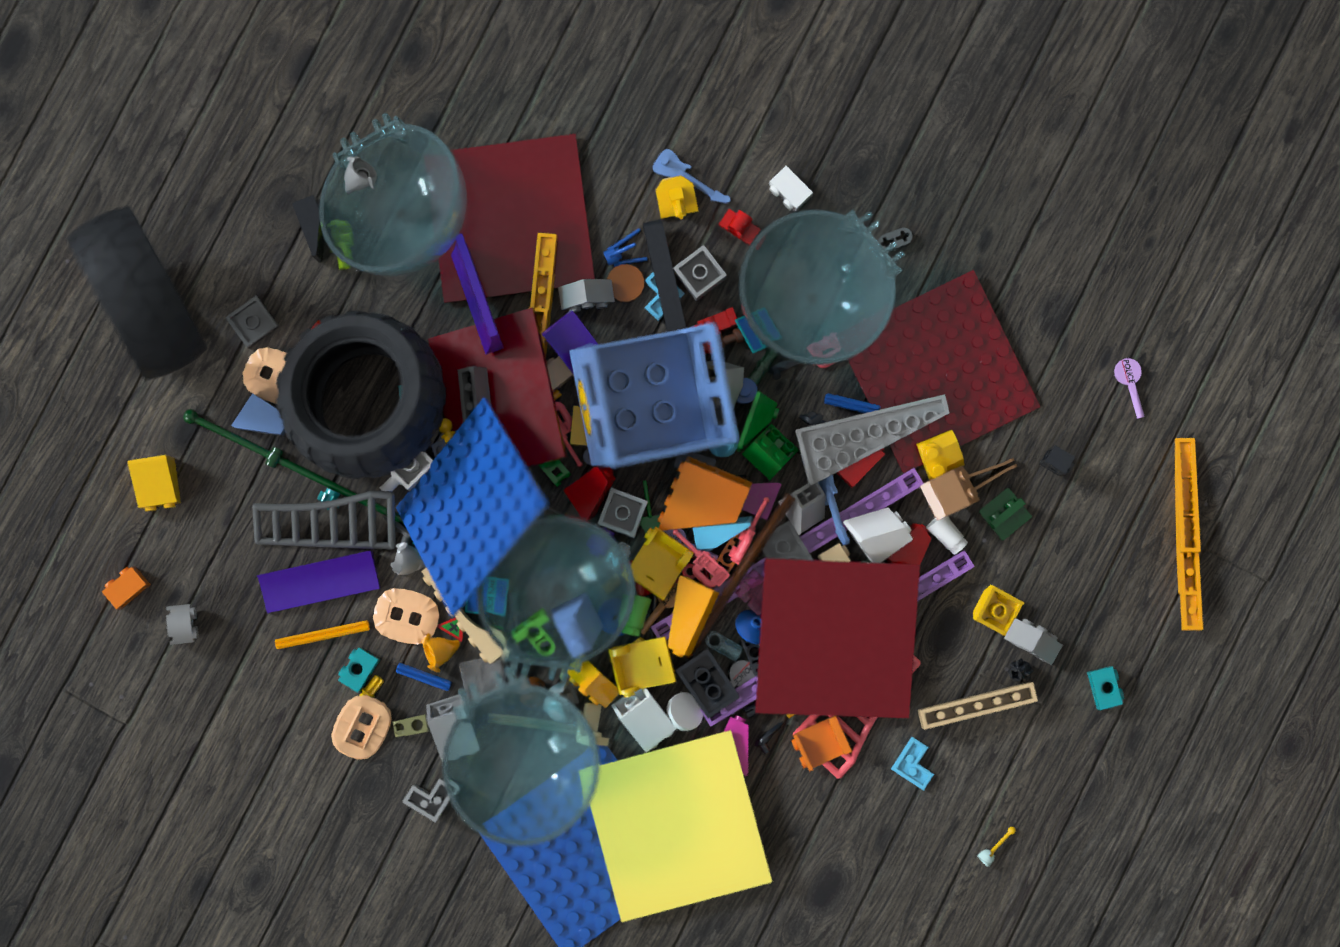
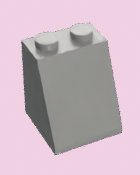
[426,693,479,761]

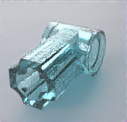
[705,631,743,662]

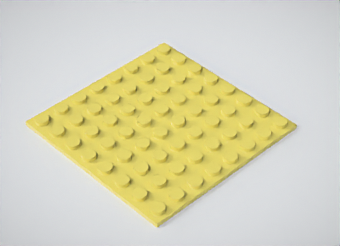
[581,730,772,922]

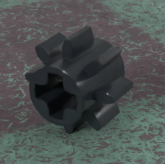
[1008,658,1033,684]

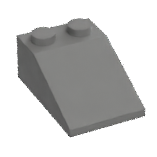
[706,361,744,425]

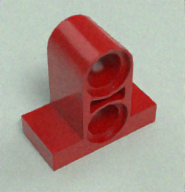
[719,209,761,246]

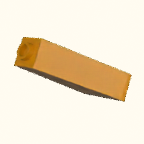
[668,575,719,657]

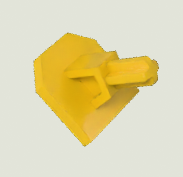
[656,175,698,219]

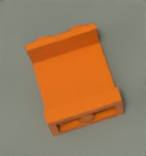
[791,716,852,771]

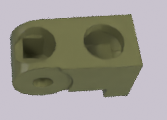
[393,714,431,737]

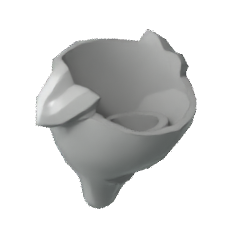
[344,156,377,194]
[391,542,426,575]

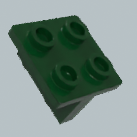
[979,488,1032,540]

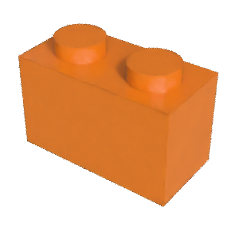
[102,567,150,609]

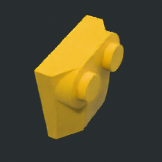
[916,430,964,480]
[973,585,1024,636]

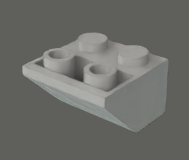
[778,482,826,535]

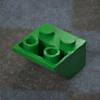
[742,424,799,480]

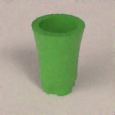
[622,594,652,637]

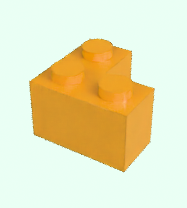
[566,654,619,708]

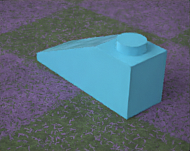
[693,516,753,551]

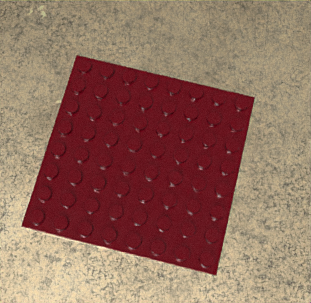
[425,134,595,303]
[836,270,1040,474]
[755,558,920,718]

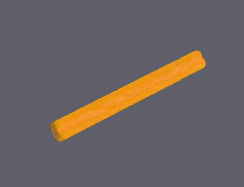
[275,620,370,649]

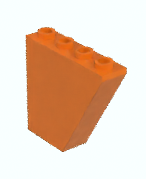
[658,456,752,531]

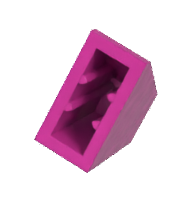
[723,715,748,776]

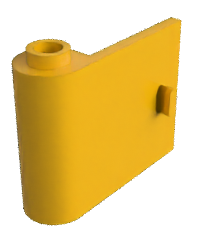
[625,526,694,600]
[608,636,676,697]

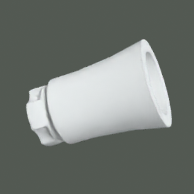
[926,516,968,555]

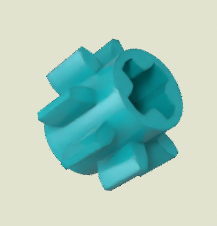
[317,488,340,510]

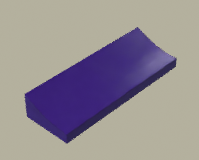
[451,233,504,354]
[541,310,599,375]
[257,551,381,613]

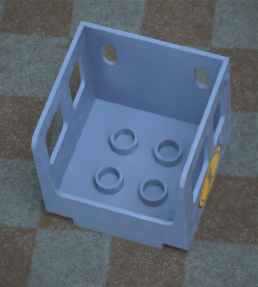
[569,323,738,466]

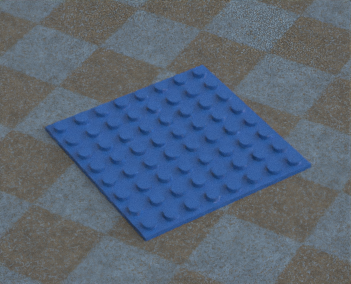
[396,397,548,617]
[477,745,621,947]

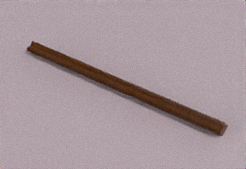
[684,493,796,659]

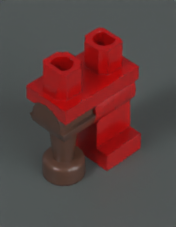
[693,307,745,356]

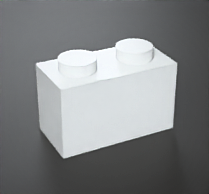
[769,166,813,212]

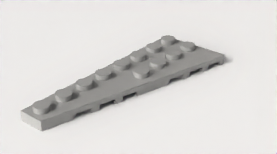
[795,395,949,486]

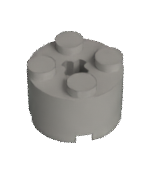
[166,604,199,645]

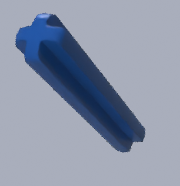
[824,393,881,413]
[396,663,452,691]

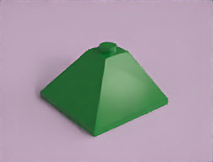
[736,391,779,452]

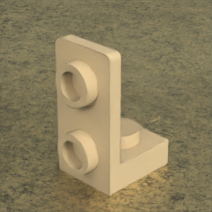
[578,703,609,746]

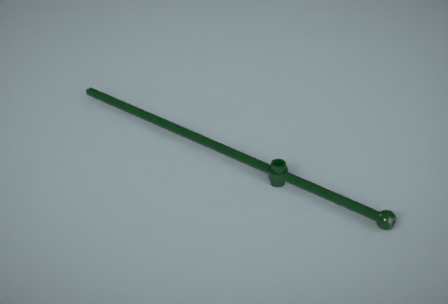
[183,409,404,525]

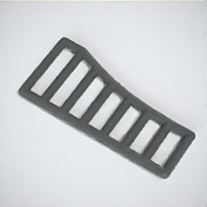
[252,491,396,550]

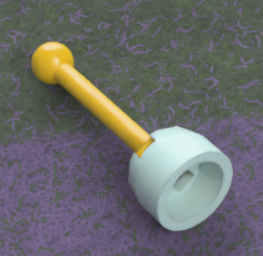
[977,827,1016,867]

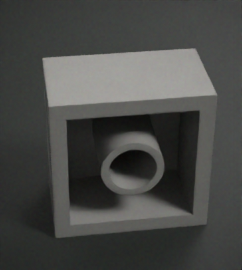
[673,245,727,301]
[598,488,648,538]

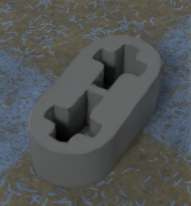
[877,228,912,253]

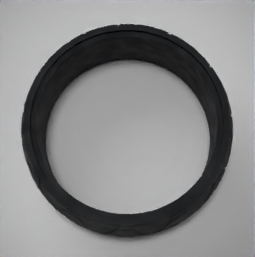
[66,206,208,381]

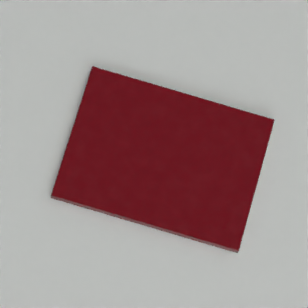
[428,308,567,468]

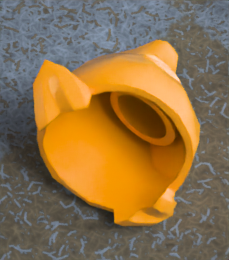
[421,633,460,673]

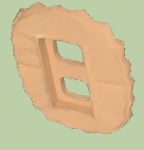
[243,347,286,404]
[373,588,439,644]
[331,695,392,759]

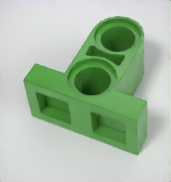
[511,608,555,656]

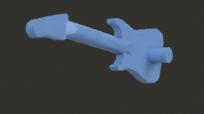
[653,149,730,203]
[818,475,850,545]

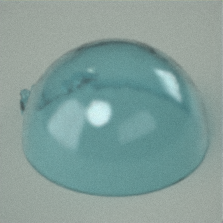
[319,113,467,276]
[739,210,905,365]
[476,514,635,682]
[443,666,600,846]

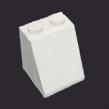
[843,508,913,563]
[611,688,677,752]

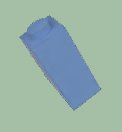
[231,393,286,436]

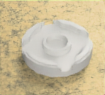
[667,692,703,731]

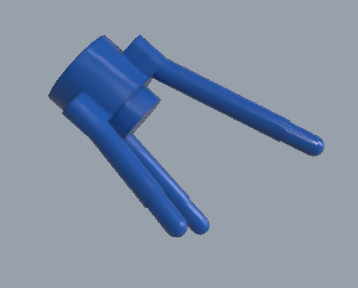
[603,228,648,267]

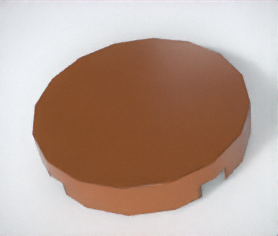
[607,264,644,302]

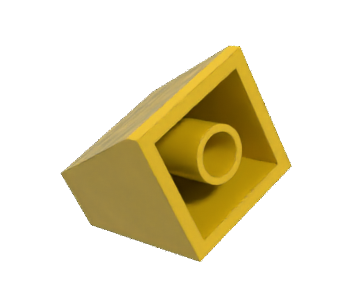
[127,455,181,512]

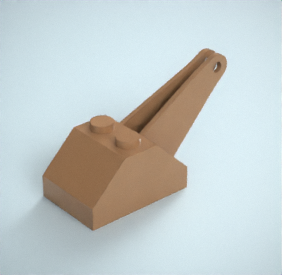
[920,458,1017,521]

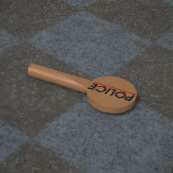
[641,582,678,635]

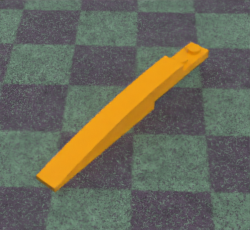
[529,233,558,358]
[1175,438,1203,631]

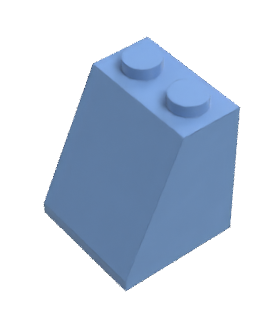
[551,592,603,658]

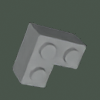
[558,279,615,313]
[1004,618,1063,665]
[403,777,458,822]

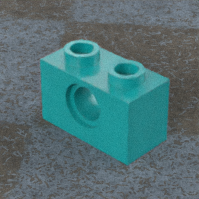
[338,647,381,693]
[1087,666,1124,710]

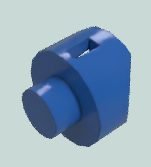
[736,378,757,405]

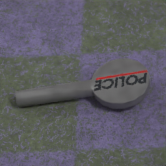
[730,660,755,688]

